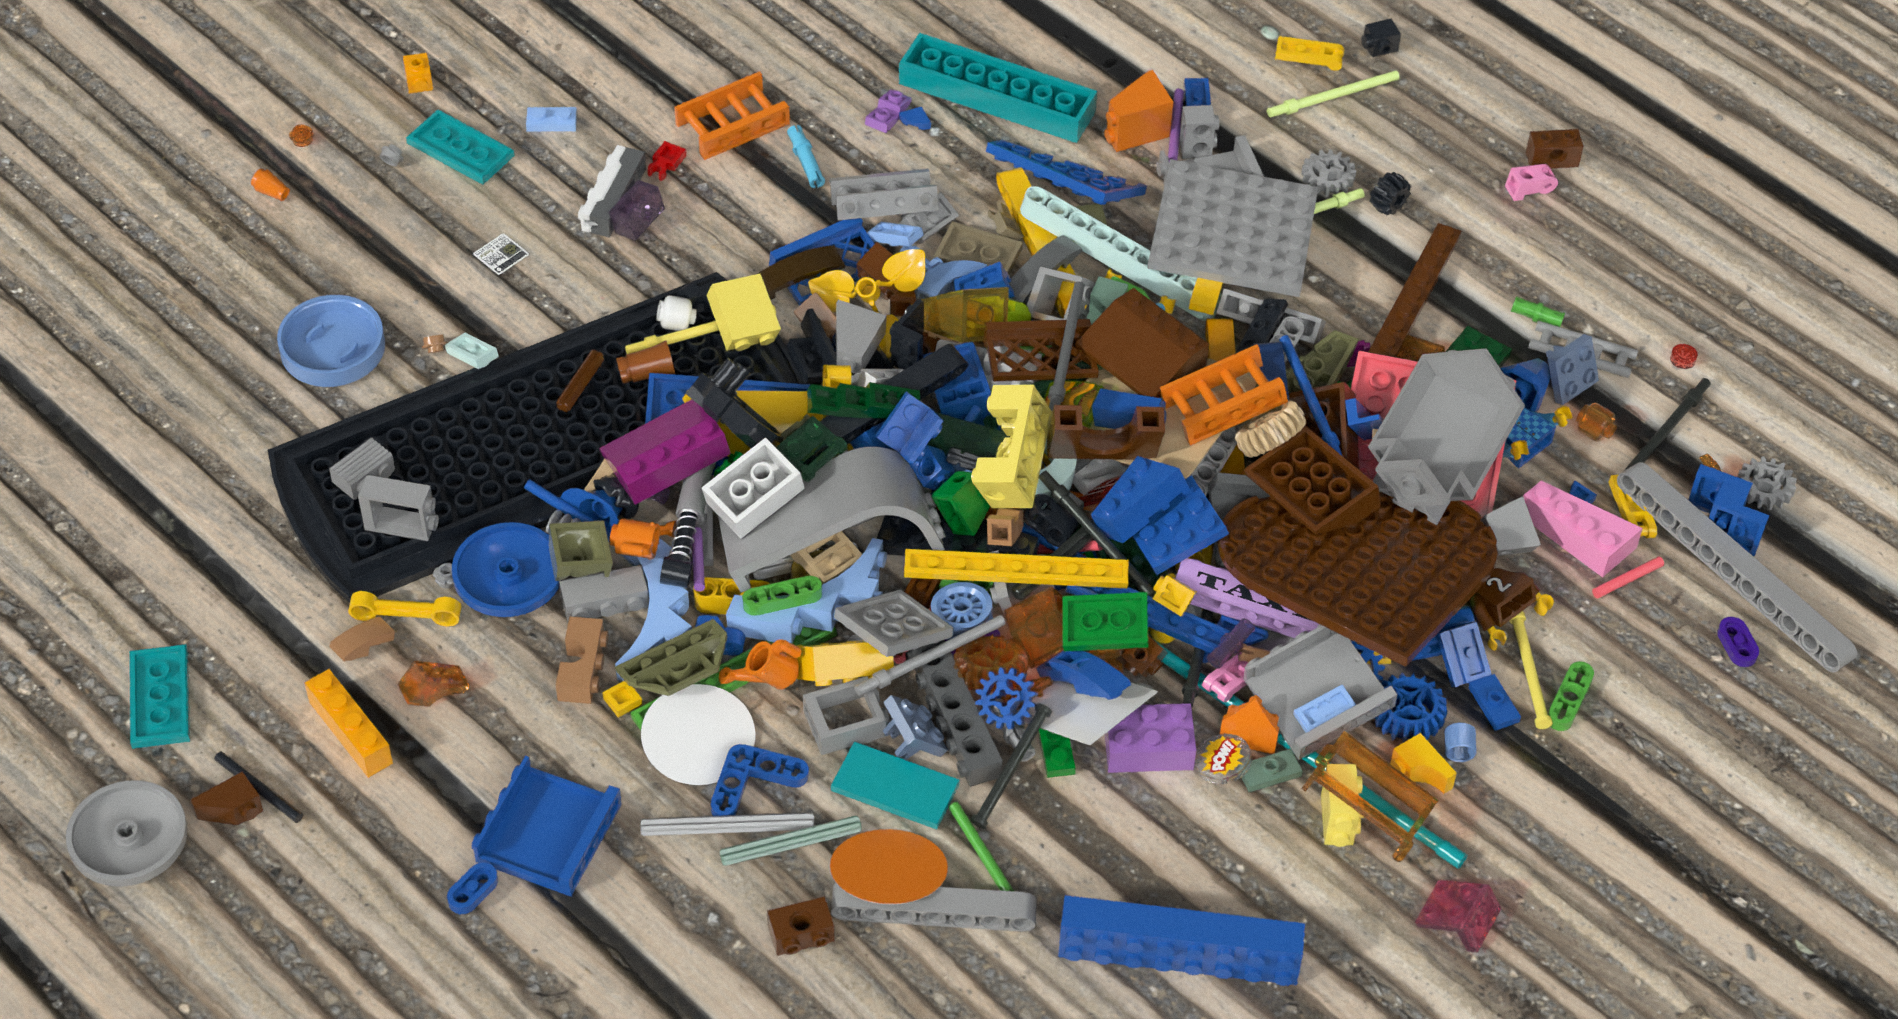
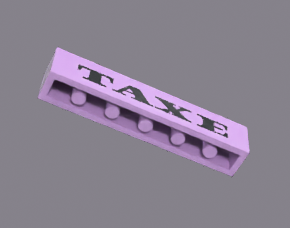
[1176,558,1319,638]

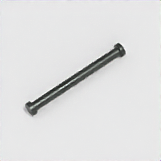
[970,703,1052,829]

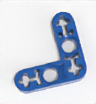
[711,744,809,816]

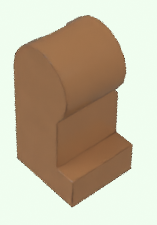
[987,508,1024,546]

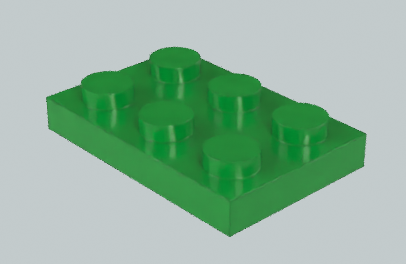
[1063,592,1149,651]

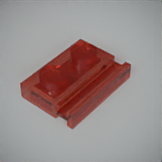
[1079,475,1122,507]

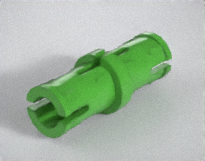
[1511,296,1565,327]

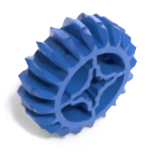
[1373,672,1448,743]

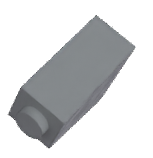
[836,299,886,374]

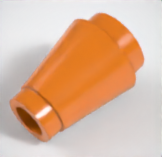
[251,169,290,201]

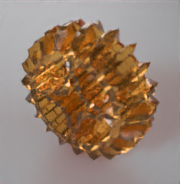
[953,634,1029,693]

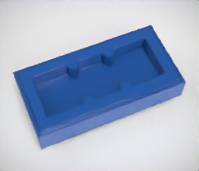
[1468,674,1521,731]

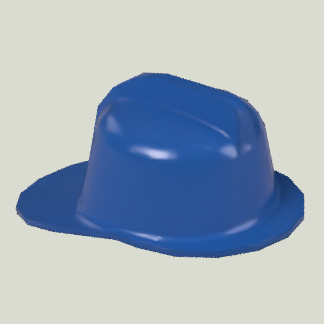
[560,488,623,530]

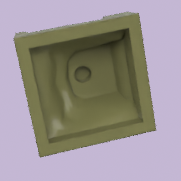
[549,521,613,581]

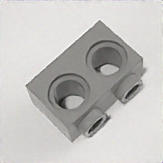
[1179,105,1219,159]

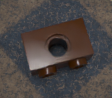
[1526,129,1584,169]
[767,896,835,956]

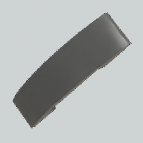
[1009,235,1083,305]

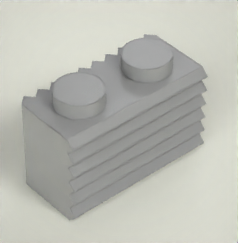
[329,438,395,500]

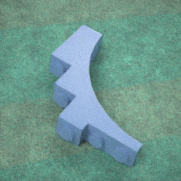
[726,538,887,644]
[615,539,692,682]

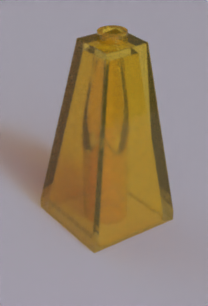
[921,287,1009,343]

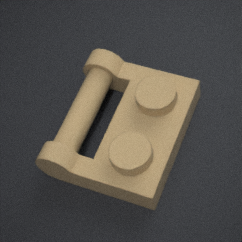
[791,531,862,584]

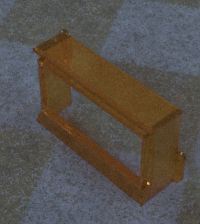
[1301,731,1439,862]

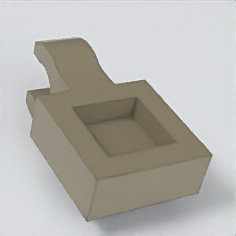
[988,201,1024,241]

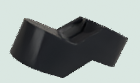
[678,282,715,319]

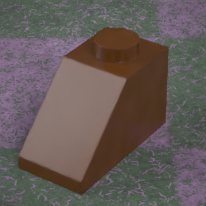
[190,772,263,825]

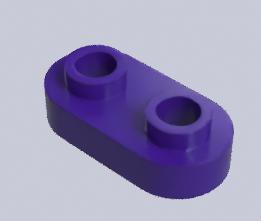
[1717,617,1759,667]

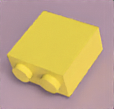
[1321,764,1364,847]

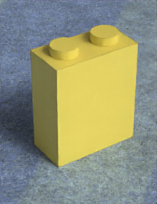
[707,274,781,351]

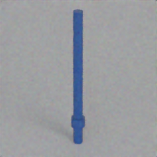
[1279,335,1343,456]

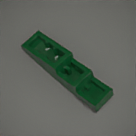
[807,382,920,418]

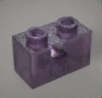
[609,180,665,241]

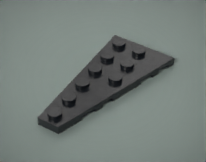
[877,508,1040,556]

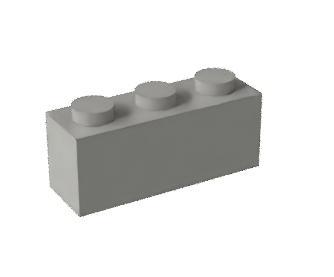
[559,565,649,623]

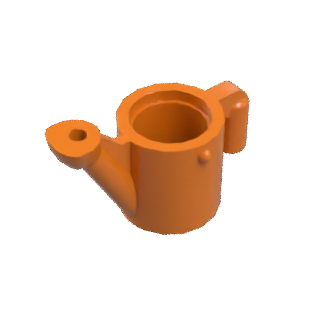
[610,518,676,560]
[719,639,802,690]

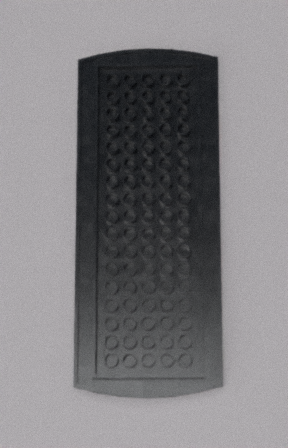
[268,272,805,603]

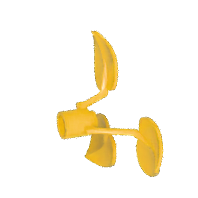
[808,249,926,359]

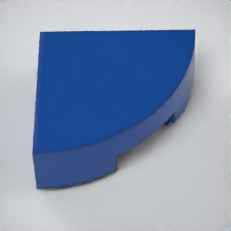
[899,106,931,130]
[1569,480,1597,504]

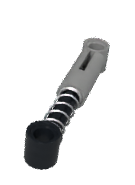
[660,461,717,588]

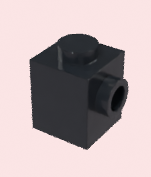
[1361,18,1401,58]

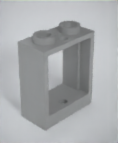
[1027,266,1095,321]
[358,475,439,541]
[803,676,890,755]

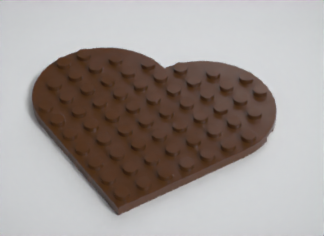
[1218,492,1498,667]

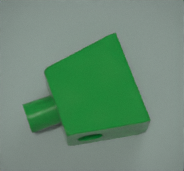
[931,471,990,536]

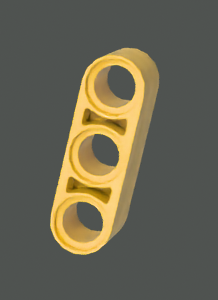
[693,577,770,615]

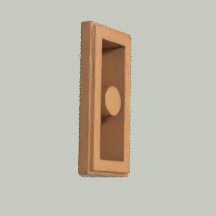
[794,293,836,342]

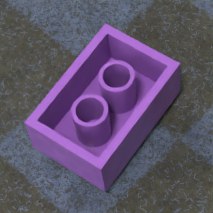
[1104,703,1196,773]

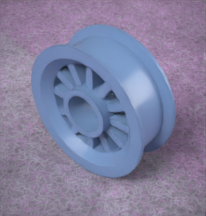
[931,582,993,641]

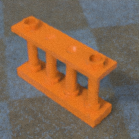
[675,71,790,160]
[1160,344,1288,445]

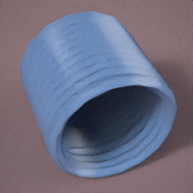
[1444,722,1477,762]

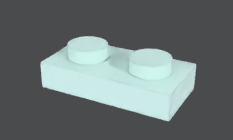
[445,333,499,369]

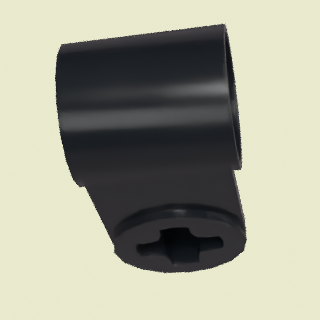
[1023,494,1078,547]

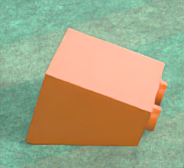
[1105,70,1173,152]

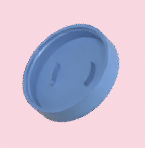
[277,295,385,387]

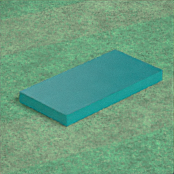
[406,109,515,185]
[129,644,190,749]
[831,742,960,830]

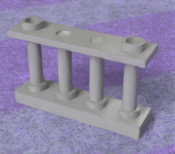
[829,169,938,220]

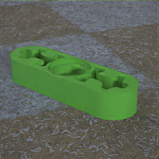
[742,576,822,616]
[1548,661,1594,731]

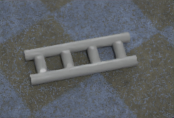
[1528,321,1638,378]

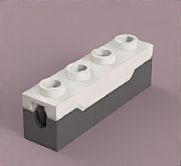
[578,145,646,238]

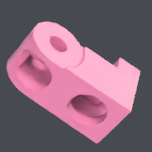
[1505,164,1558,201]

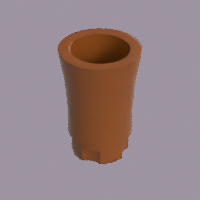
[616,341,675,383]

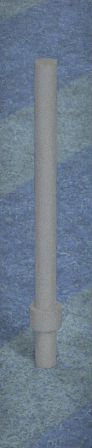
[854,615,1006,696]

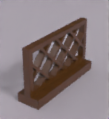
[983,319,1099,382]

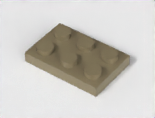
[934,221,1023,275]

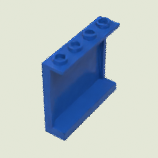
[472,756,622,896]

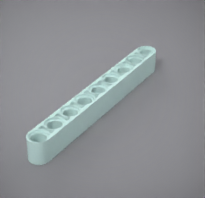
[1020,186,1222,321]

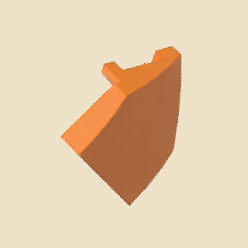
[1219,695,1279,754]

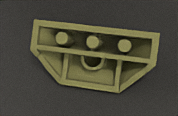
[615,619,728,696]

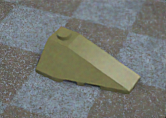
[1285,330,1359,393]

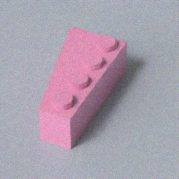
[1523,481,1643,578]

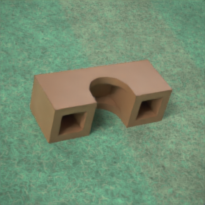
[556,617,609,704]

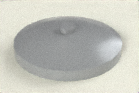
[66,780,187,886]

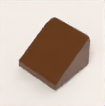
[890,291,916,317]

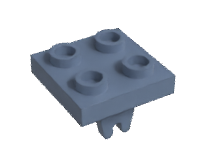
[1546,334,1599,405]
[883,695,948,760]

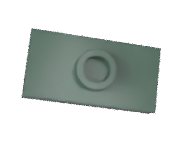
[1238,749,1302,792]

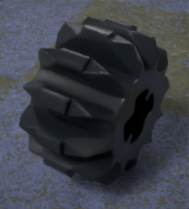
[1369,172,1412,215]

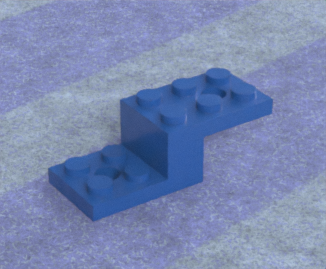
[922,341,1004,458]

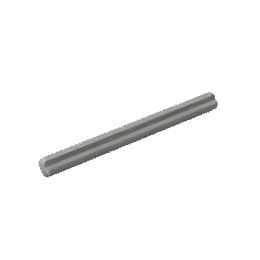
[640,813,814,836]

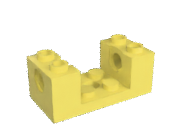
[972,385,1052,508]

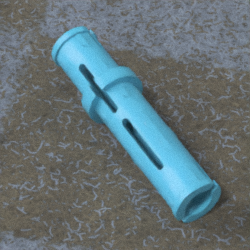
[787,125,825,188]

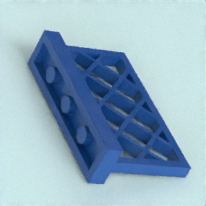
[769,218,874,306]

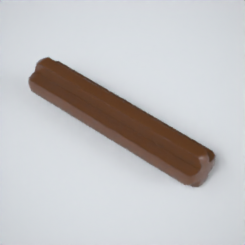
[556,350,604,412]

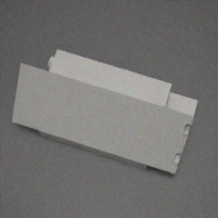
[1368,348,1525,525]

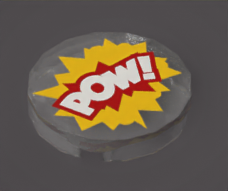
[1195,733,1252,785]

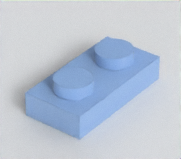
[526,107,577,132]

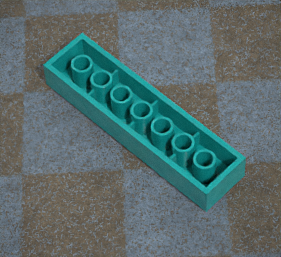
[899,33,1097,143]

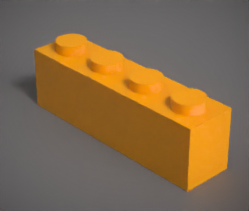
[304,669,393,778]

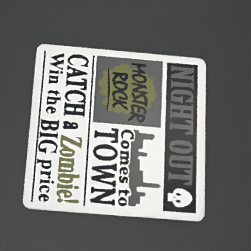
[473,234,529,275]

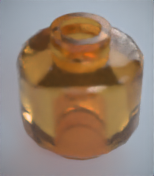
[1576,403,1617,442]

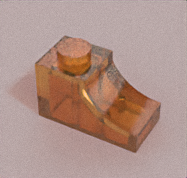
[397,661,470,707]

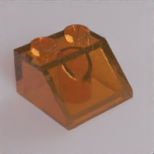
[1004,586,1064,669]

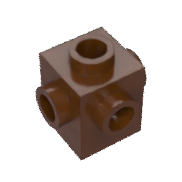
[1121,635,1168,678]

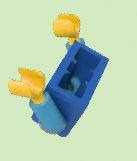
[1503,406,1573,469]

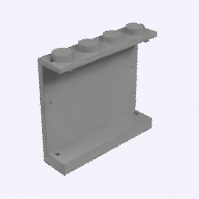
[1243,624,1397,760]

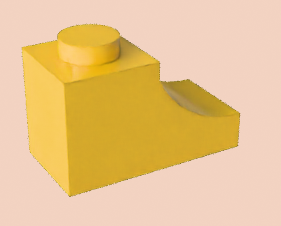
[1390,733,1457,794]

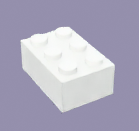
[702,438,805,539]

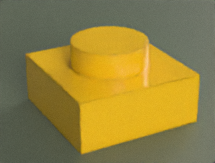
[603,681,642,718]

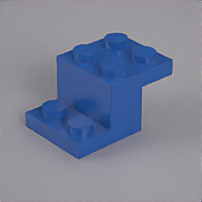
[1689,464,1769,557]

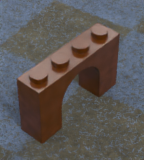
[1047,405,1165,460]

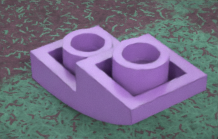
[865,89,912,133]

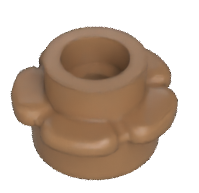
[422,334,448,353]

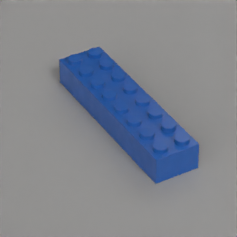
[1058,895,1305,986]

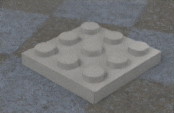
[834,589,953,657]

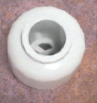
[657,296,696,331]

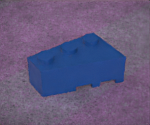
[1091,456,1190,543]

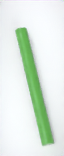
[949,802,1014,892]

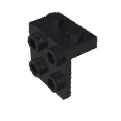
[890,299,924,370]

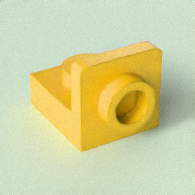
[1153,573,1197,616]

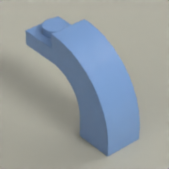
[914,260,987,313]

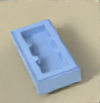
[867,222,923,247]
[1293,684,1356,733]

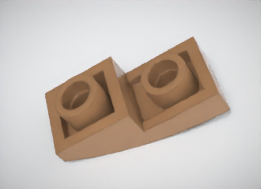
[329,617,395,662]

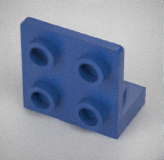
[875,391,943,465]

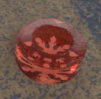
[1670,344,1698,369]

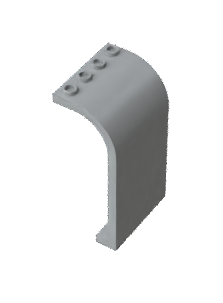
[718,447,946,593]

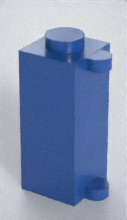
[1092,389,1167,429]

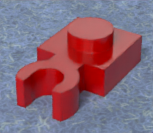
[647,141,687,181]

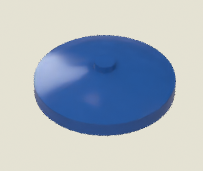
[452,522,562,617]

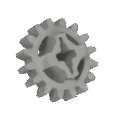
[1301,150,1356,196]
[1737,457,1797,510]

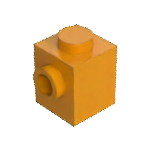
[403,53,433,94]

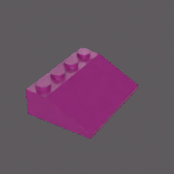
[599,400,731,505]

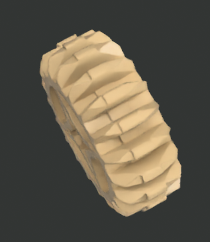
[1234,401,1306,457]

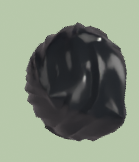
[593,474,639,519]

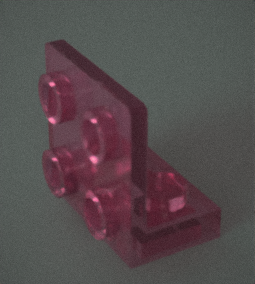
[1415,880,1502,953]

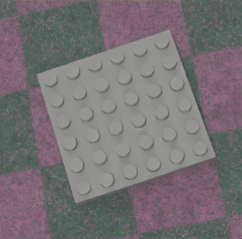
[1147,159,1318,297]

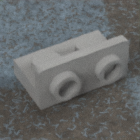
[899,192,959,244]

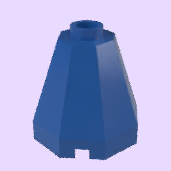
[1500,358,1551,412]

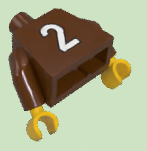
[1470,568,1554,651]

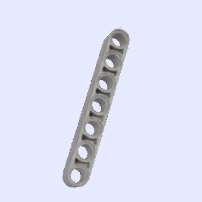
[831,883,1037,932]

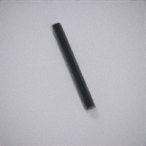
[214,751,303,823]

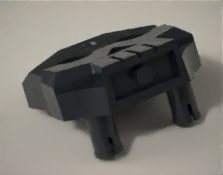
[685,358,785,449]

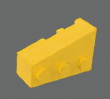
[795,640,894,686]

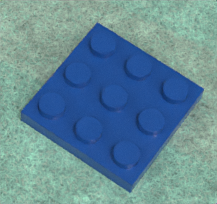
[1132,475,1229,575]

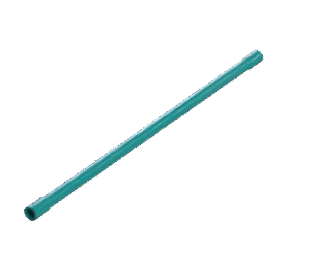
[1153,639,1468,869]

